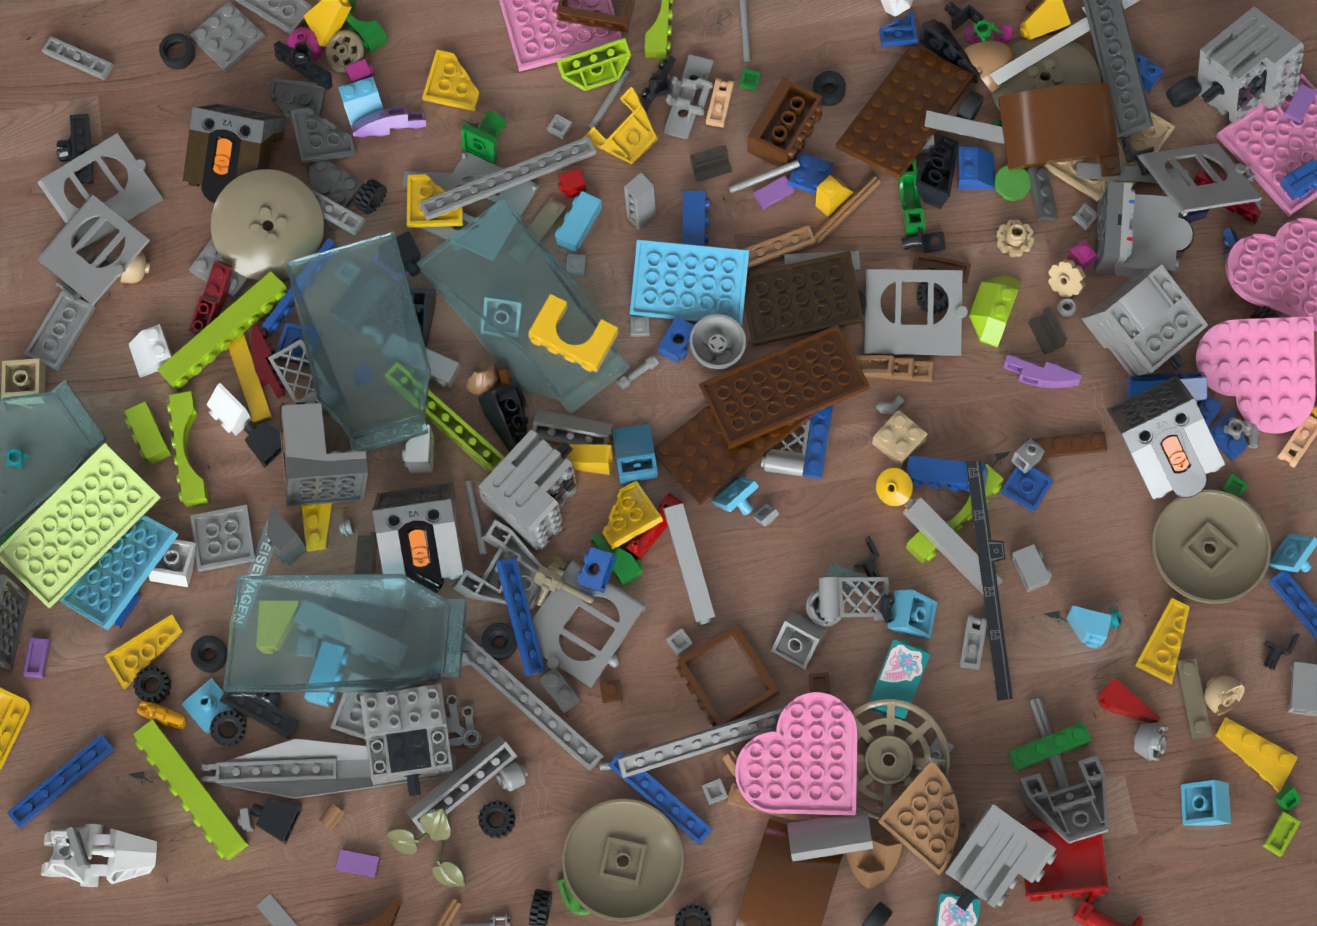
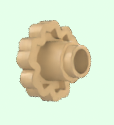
[996,220,1034,257]
[1048,259,1086,298]

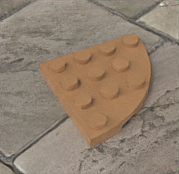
[877,760,959,875]

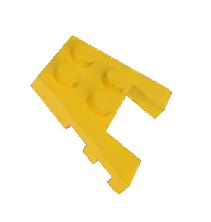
[583,87,658,165]

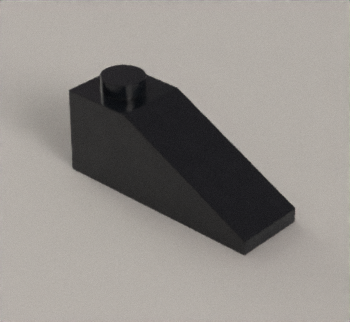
[408,288,436,346]

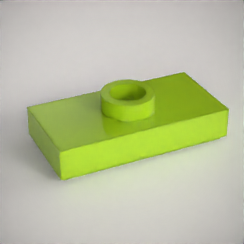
[1263,811,1301,857]

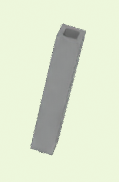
[902,497,1003,596]
[663,503,715,624]

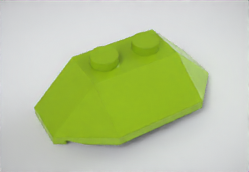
[556,38,631,91]
[969,275,1022,348]

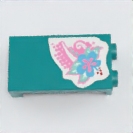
[868,639,931,721]
[935,891,981,926]

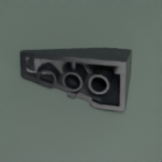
[919,19,980,84]
[915,136,959,209]
[478,383,529,452]

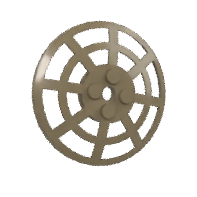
[852,699,950,819]

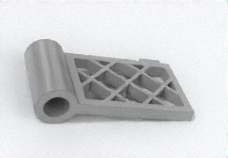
[268,339,341,413]
[761,419,811,476]
[819,577,890,622]

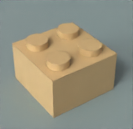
[1,358,46,404]
[872,410,928,468]

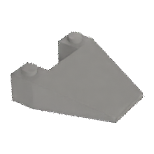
[452,520,542,610]
[1020,756,1108,843]

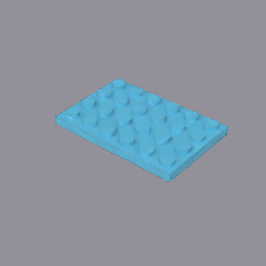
[630,240,749,326]
[59,515,178,630]

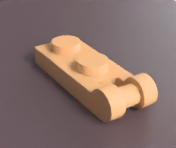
[706,78,734,128]
[1278,415,1317,468]

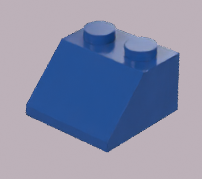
[957,146,995,190]

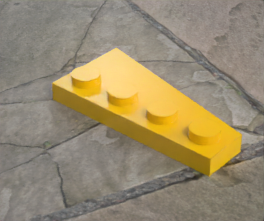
[301,503,332,552]
[1136,598,1190,684]
[104,614,183,690]
[1215,717,1298,793]

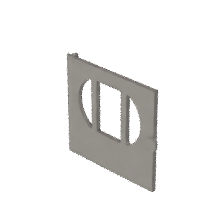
[37,133,164,249]
[1138,143,1262,216]
[420,152,539,262]
[37,194,150,306]
[864,269,968,356]
[532,560,647,688]

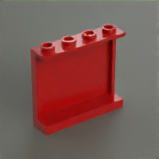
[1021,821,1109,902]

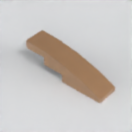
[856,355,935,382]

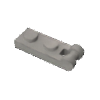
[959,614,987,671]

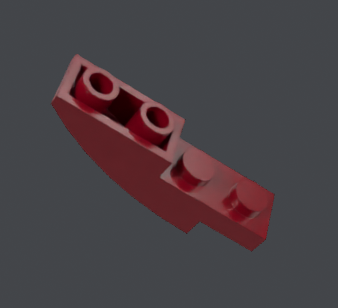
[1193,169,1261,224]
[189,260,234,334]
[250,324,285,398]

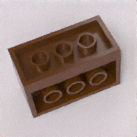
[748,77,823,167]

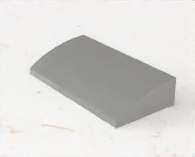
[787,811,874,861]

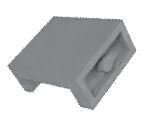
[1287,660,1317,716]

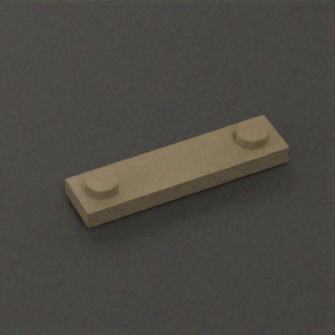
[508,197,567,265]
[1176,658,1212,740]

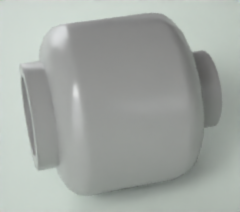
[497,762,528,791]

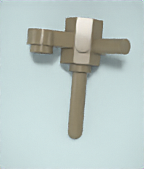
[534,556,594,606]

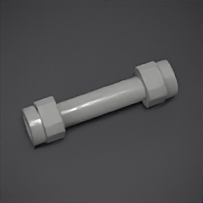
[616,355,659,390]

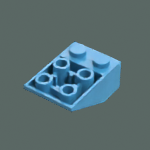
[612,424,658,484]

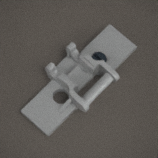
[663,55,714,140]

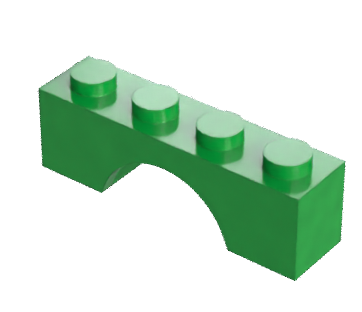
[343,0,388,53]
[897,158,926,236]
[1007,722,1092,774]

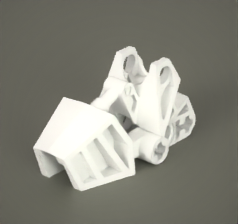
[41,824,157,887]

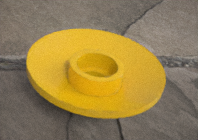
[876,468,913,506]

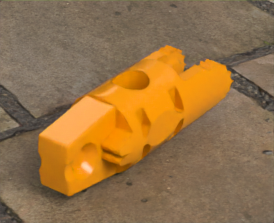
[137,701,187,730]

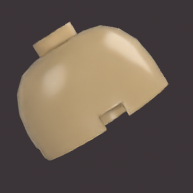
[120,251,150,283]
[1204,675,1245,715]

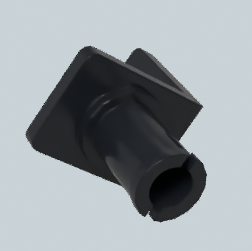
[944,2,984,30]
[1120,137,1154,175]
[902,227,946,253]
[853,536,881,583]
[1263,633,1300,670]

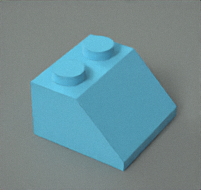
[338,77,384,128]
[888,589,937,639]
[1066,606,1112,648]
[1181,780,1231,826]

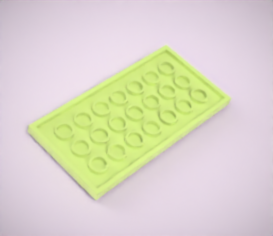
[0,443,161,608]

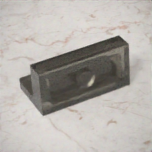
[690,145,732,182]
[1028,307,1067,354]
[354,532,378,575]

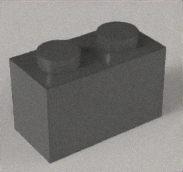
[539,667,580,715]

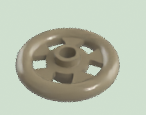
[325,30,364,73]

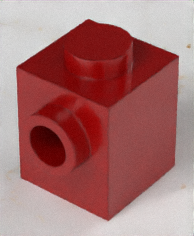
[557,168,587,199]

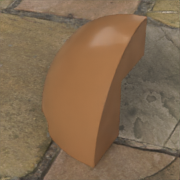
[965,41,1015,92]
[846,838,902,889]

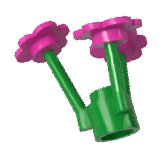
[965,20,1013,45]

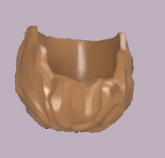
[466,360,498,396]

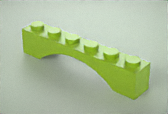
[645,0,673,59]
[167,391,209,507]
[906,463,1003,564]

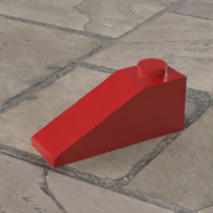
[1096,678,1161,723]

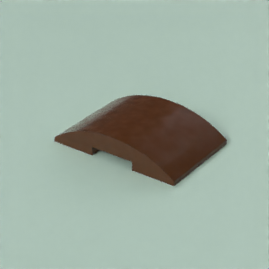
[998,83,1119,170]
[735,819,843,926]

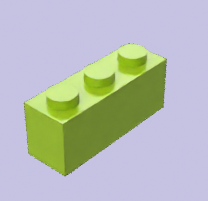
[124,401,171,465]

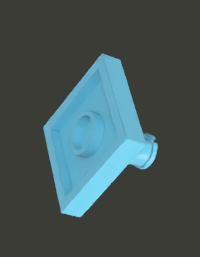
[711,476,759,515]
[1269,533,1317,572]
[181,678,235,734]

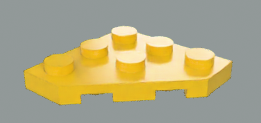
[422,50,480,111]
[407,174,463,228]
[602,481,663,550]

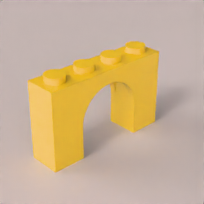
[528,294,618,372]

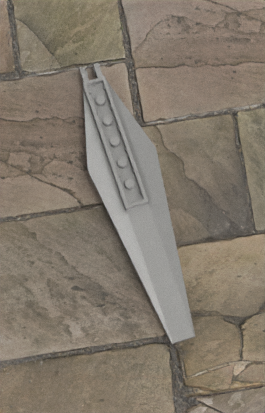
[201,739,456,799]

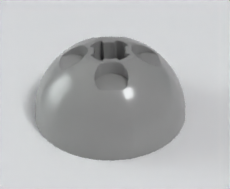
[690,314,746,369]

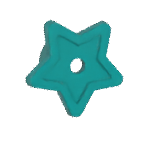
[5,445,29,469]
[1108,605,1122,630]

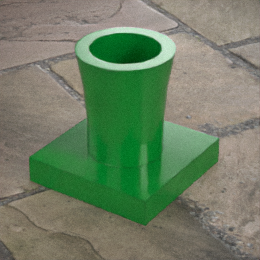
[461,111,506,164]

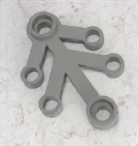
[445,695,482,749]

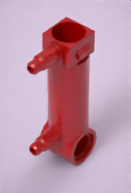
[626,493,685,561]
[1072,893,1143,926]

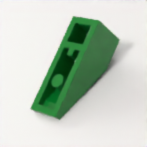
[591,534,643,587]

